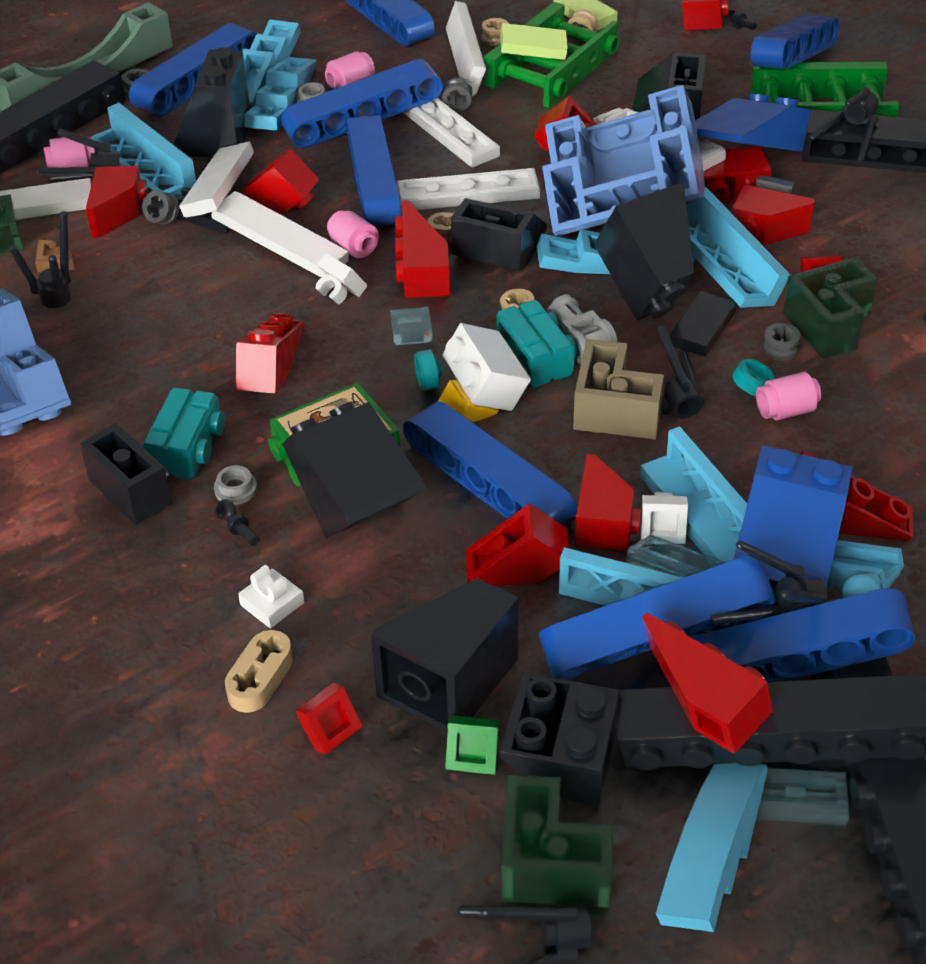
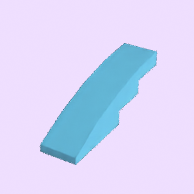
[243,19,301,107]
[244,57,317,131]
[537,229,695,274]
[656,763,768,932]

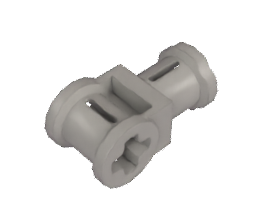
[547,294,617,365]

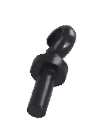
[723,10,757,30]
[215,499,260,546]

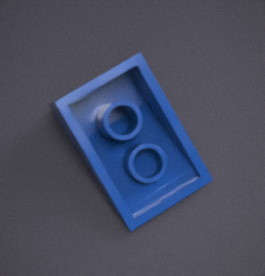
[695,93,811,152]
[733,445,852,588]

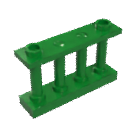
[483,2,620,108]
[749,62,899,117]

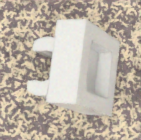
[315,253,368,305]
[640,492,688,544]
[238,565,304,629]

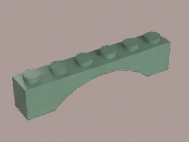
[0,2,173,112]

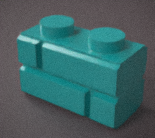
[496,299,577,388]
[142,387,225,480]

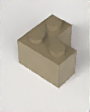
[573,339,664,440]

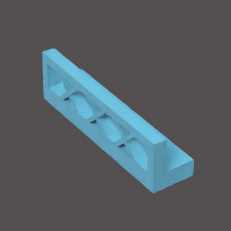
[91,103,196,205]
[687,187,790,308]
[640,427,747,567]
[559,547,743,633]

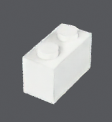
[442,323,531,411]

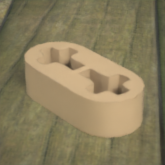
[225,630,293,713]

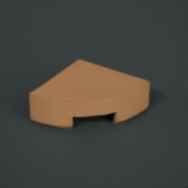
[35,240,75,272]

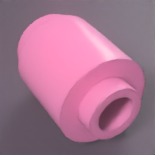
[325,51,375,89]
[44,135,95,168]
[327,210,379,258]
[756,372,821,421]

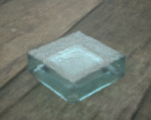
[390,307,433,345]

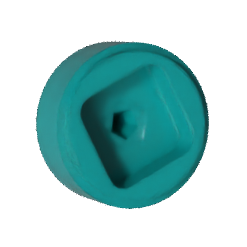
[414,349,443,391]
[732,359,775,396]

